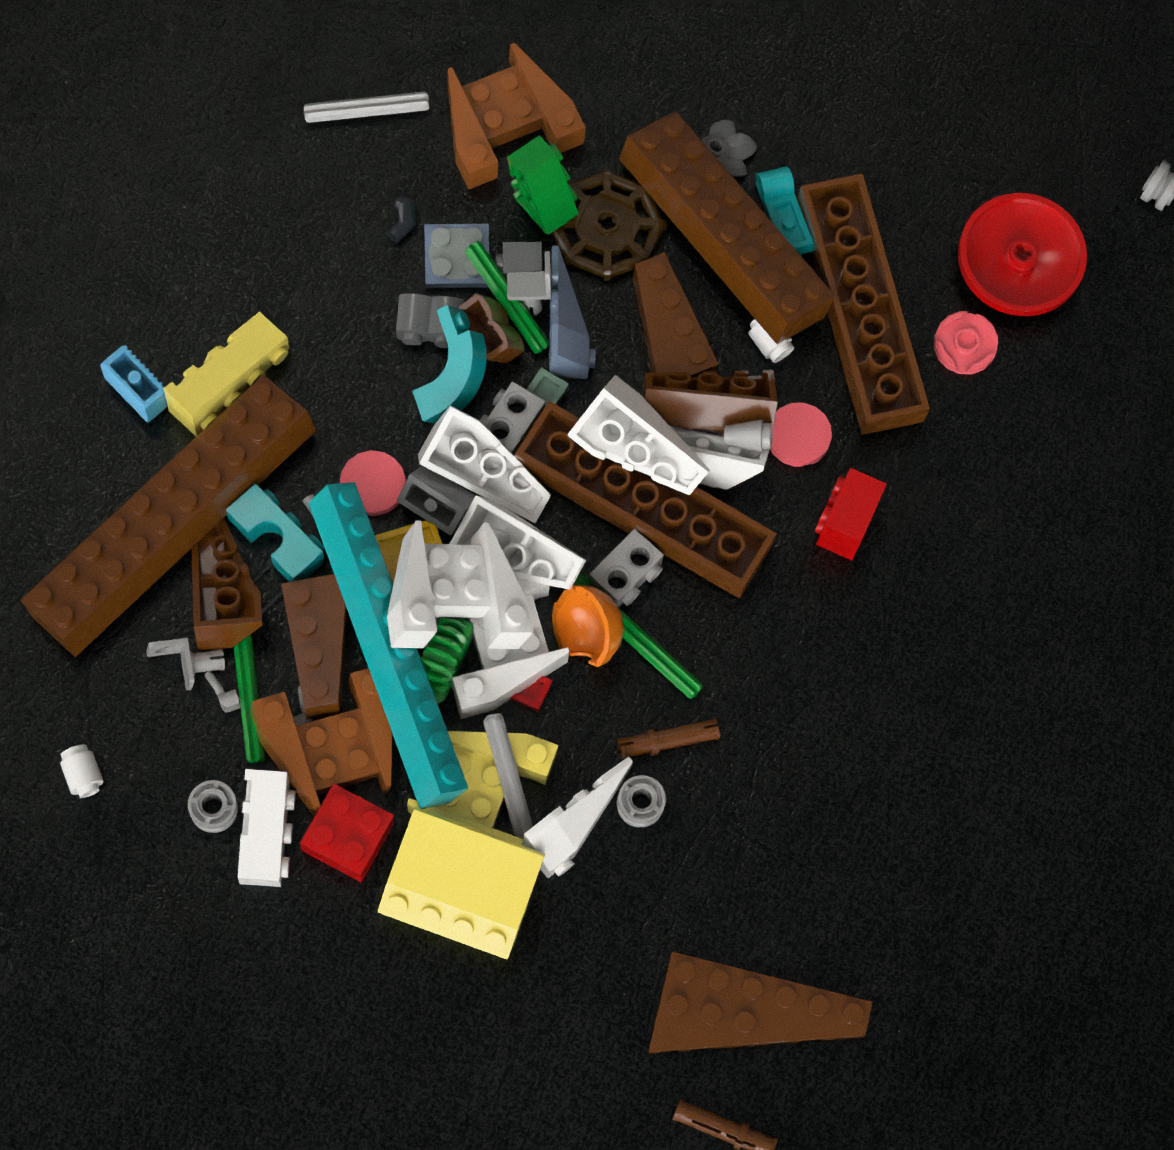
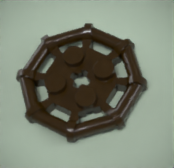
[552,168,667,281]

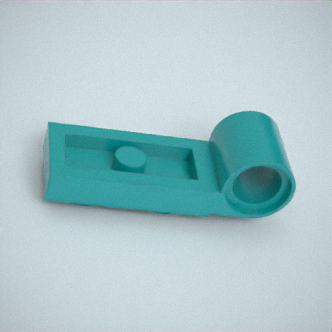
[756,166,814,254]

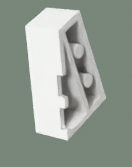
[238,769,296,887]

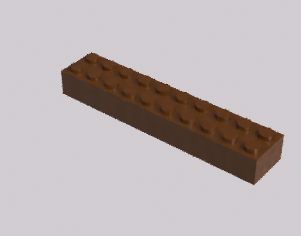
[21,375,316,657]

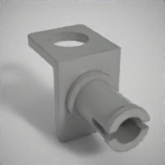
[507,251,551,316]
[146,638,225,690]

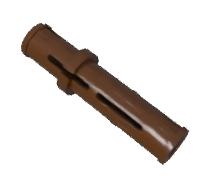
[617,718,720,760]
[672,1099,778,1150]

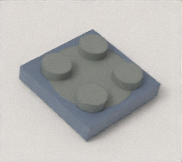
[424,224,489,288]

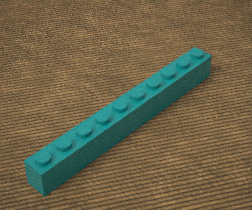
[309,482,469,809]

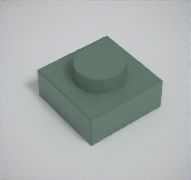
[527,367,569,406]

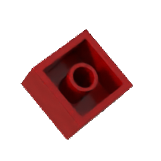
[815,468,887,560]
[300,783,394,883]

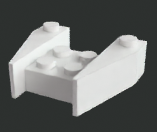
[387,521,533,649]
[435,579,569,719]

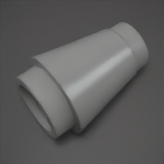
[724,419,773,452]

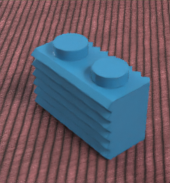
[100,346,168,422]

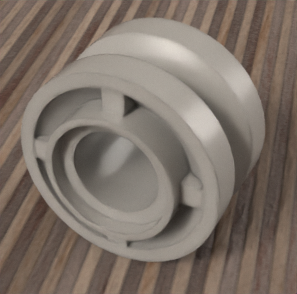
[1140,160,1174,211]
[617,775,666,827]
[188,780,238,833]

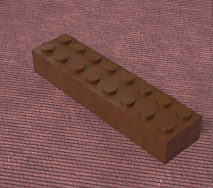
[619,111,835,345]
[797,173,930,435]
[515,401,777,599]

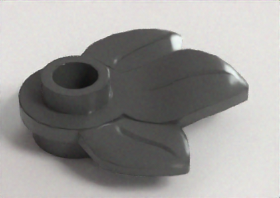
[701,120,757,177]

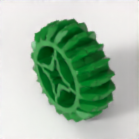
[421,617,474,703]

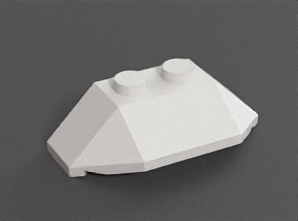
[670,426,769,490]

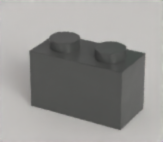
[396,466,476,536]

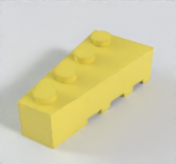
[163,312,289,437]

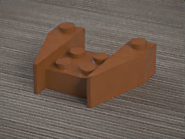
[448,43,586,189]
[250,668,392,815]

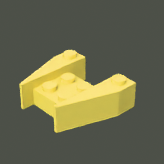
[407,731,558,846]

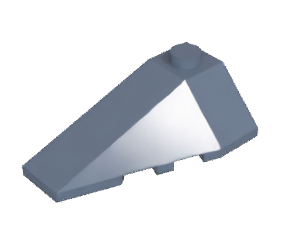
[549,246,595,379]

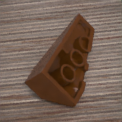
[191,518,262,651]

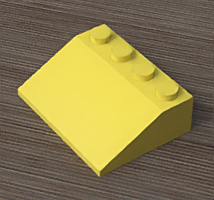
[378,807,545,959]

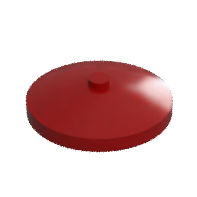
[958,193,1087,316]

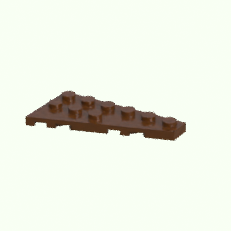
[648,952,872,1054]

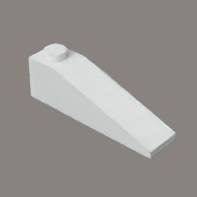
[568,375,710,495]
[450,495,586,590]
[523,757,633,878]

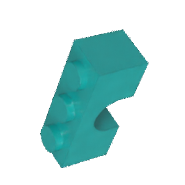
[226,484,325,582]

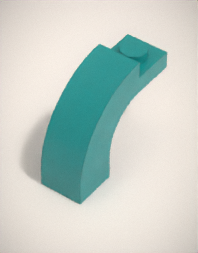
[413,305,487,424]

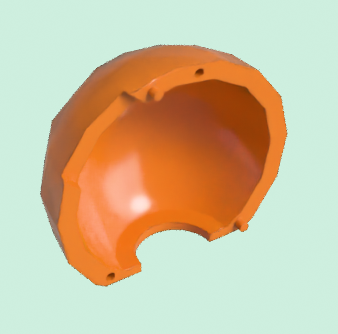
[552,585,624,667]

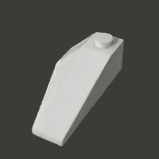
[418,405,551,523]

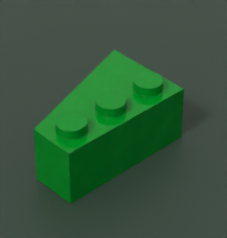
[507,135,579,235]

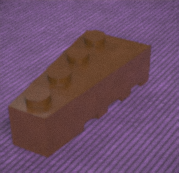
[633,253,719,377]
[642,370,778,434]
[281,574,347,721]

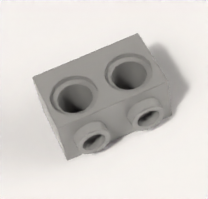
[480,382,545,456]
[588,529,664,608]

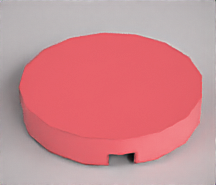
[934,311,998,374]
[770,403,832,467]
[340,450,406,516]

